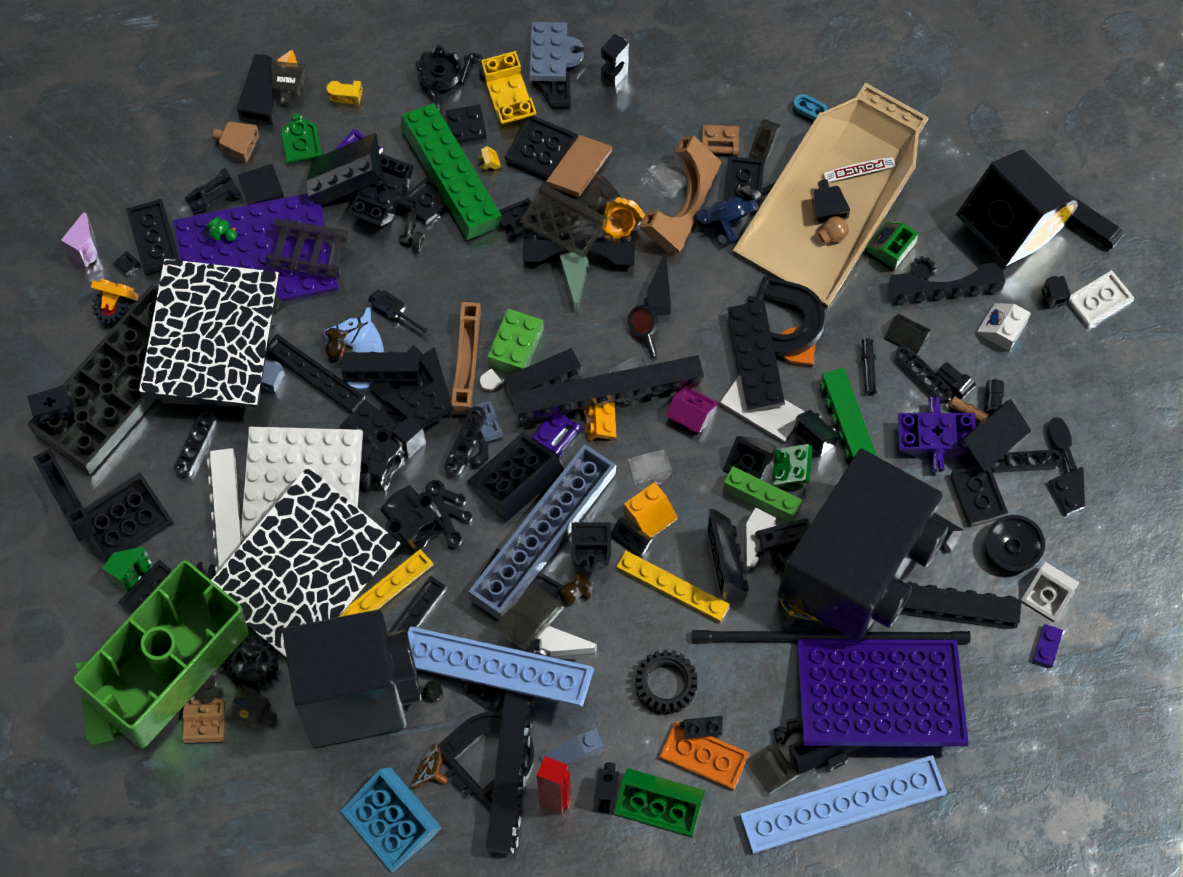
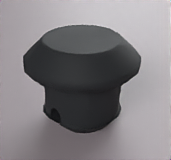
[774,726,791,744]

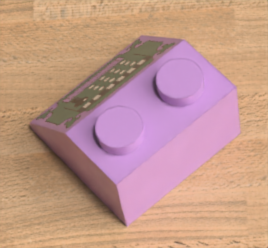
[61,212,98,268]

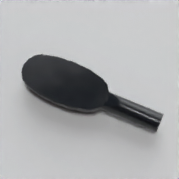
[1049,417,1077,472]

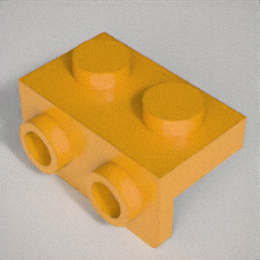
[584,402,616,441]

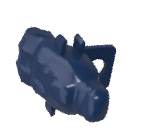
[696,197,758,242]

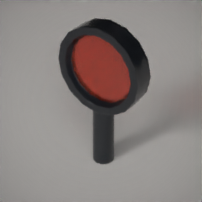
[628,305,659,357]

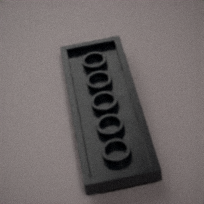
[727,299,786,413]

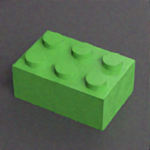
[488,309,543,374]

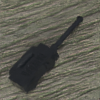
[368,289,427,333]

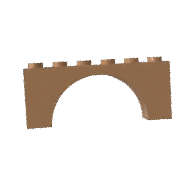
[639,135,722,253]

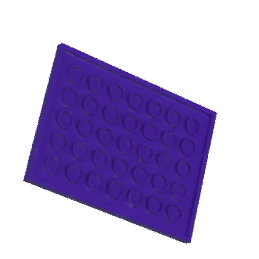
[173,193,339,302]
[797,639,969,747]

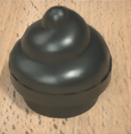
[421,681,443,701]

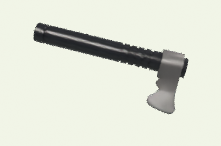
[740,182,776,201]

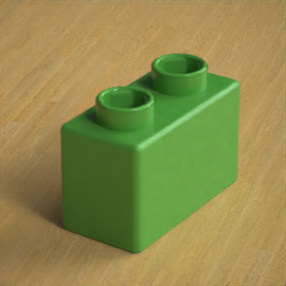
[73,560,249,748]

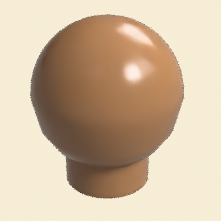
[818,216,848,244]

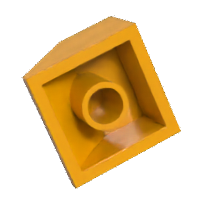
[624,482,678,538]

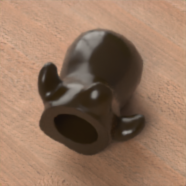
[325,327,348,359]
[559,574,592,604]

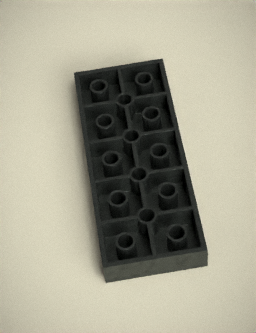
[27,284,159,474]

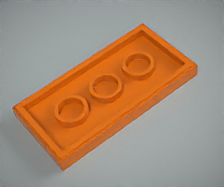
[659,721,750,791]

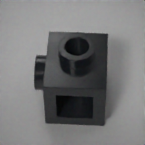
[1042,276,1071,307]

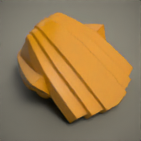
[602,197,645,238]

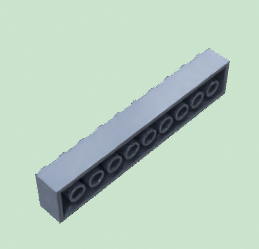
[468,444,616,621]

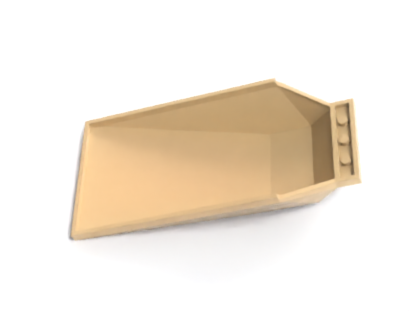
[733,82,929,307]

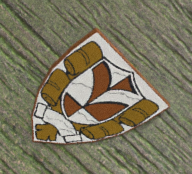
[411,742,448,788]

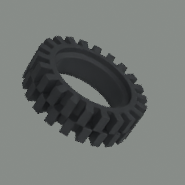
[635,650,698,714]

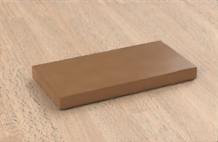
[546,135,612,197]

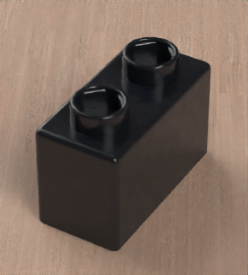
[777,448,948,641]
[282,610,422,748]

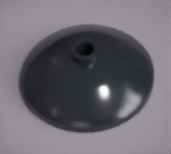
[986,515,1045,571]

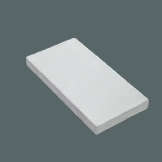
[720,375,805,444]

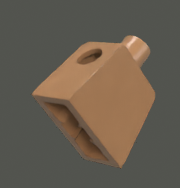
[212,122,259,163]

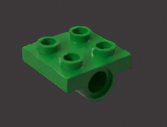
[772,444,812,489]

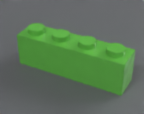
[723,467,803,522]
[76,661,117,745]

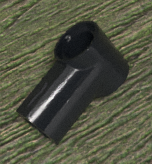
[936,362,976,399]

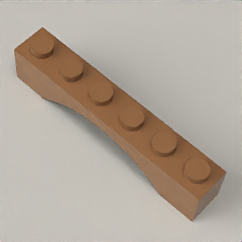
[452,302,481,415]

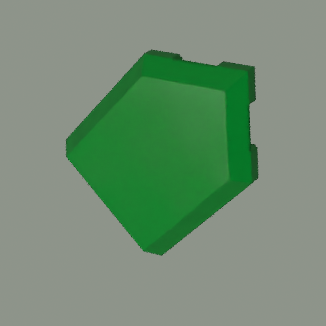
[281,113,322,165]

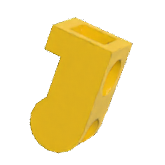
[327,81,363,105]

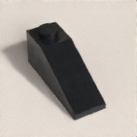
[643,256,671,316]

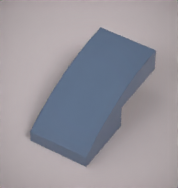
[472,401,503,442]

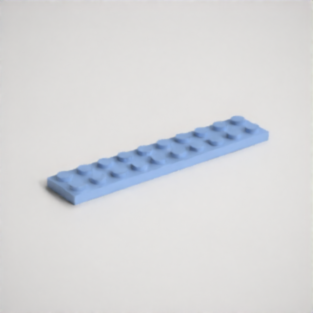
[408,626,594,707]
[740,755,947,854]

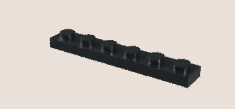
[267,334,365,412]

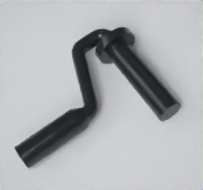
[458,53,485,85]

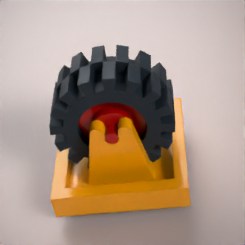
[91,279,139,324]

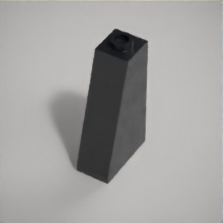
[237,54,275,125]

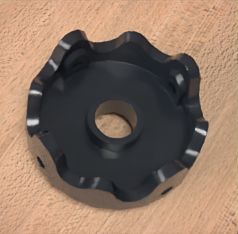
[416,45,462,90]

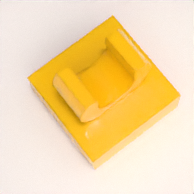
[478,146,501,170]

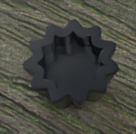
[910,256,937,280]

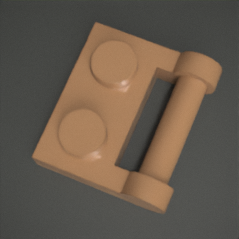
[702,125,739,156]

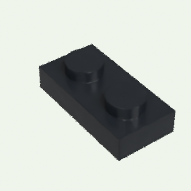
[611,517,653,556]

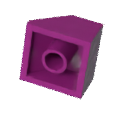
[666,386,719,433]

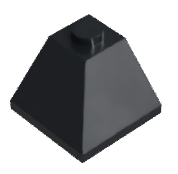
[723,436,777,480]

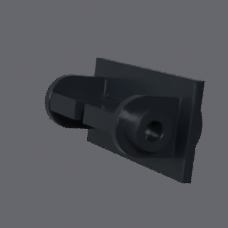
[680,716,723,739]

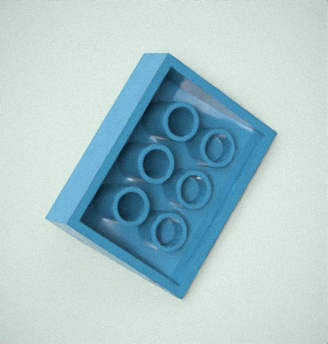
[341,767,442,872]

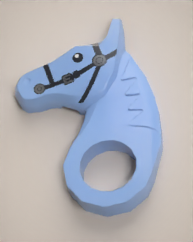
[323,307,384,392]

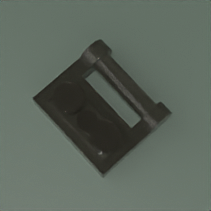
[746,741,799,795]

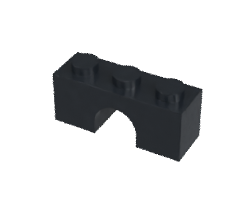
[601,34,629,86]

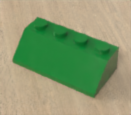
[614,768,705,837]

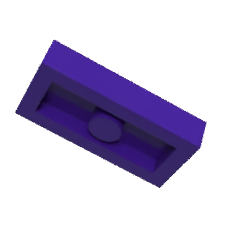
[1032,624,1063,668]

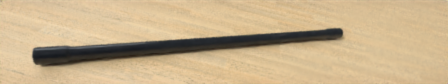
[692,630,971,643]

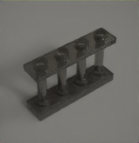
[265,218,350,279]

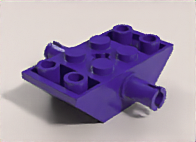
[898,397,976,472]

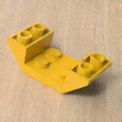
[481,51,536,124]

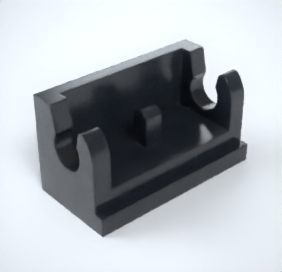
[462,681,505,712]

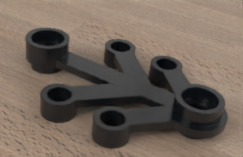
[426,480,473,548]

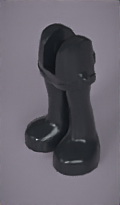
[185,168,242,213]

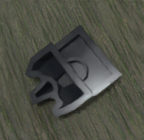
[571,522,611,572]

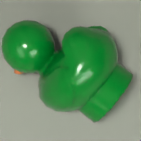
[206,216,237,241]

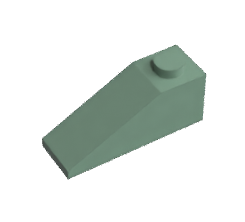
[560,250,589,312]

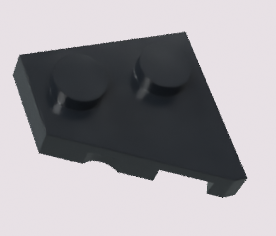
[537,72,571,107]
[1048,467,1085,516]

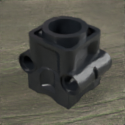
[358,427,404,491]
[381,485,447,552]

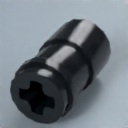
[984,379,1005,415]

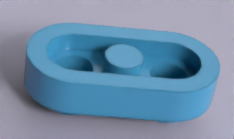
[793,94,828,121]

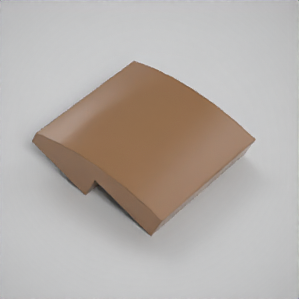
[182,699,225,743]

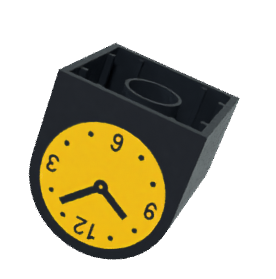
[955,150,1078,266]

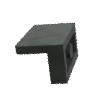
[885,313,931,353]

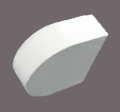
[480,369,503,392]

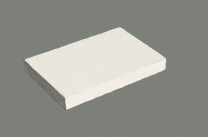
[1068,270,1134,328]

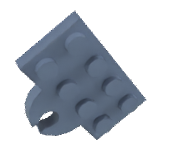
[530,22,584,81]

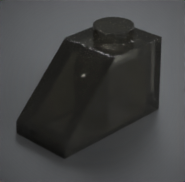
[748,119,781,163]

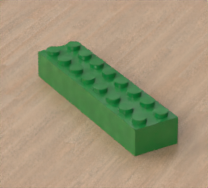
[400,103,502,240]

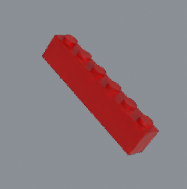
[537,756,572,814]

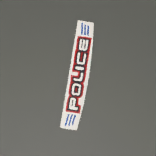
[824,157,896,182]

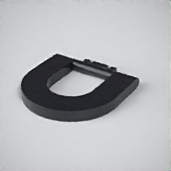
[746,276,825,356]
[438,712,534,812]

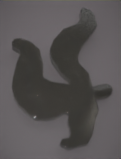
[187,671,223,704]

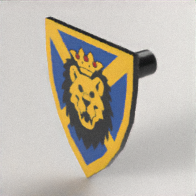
[778,597,818,631]

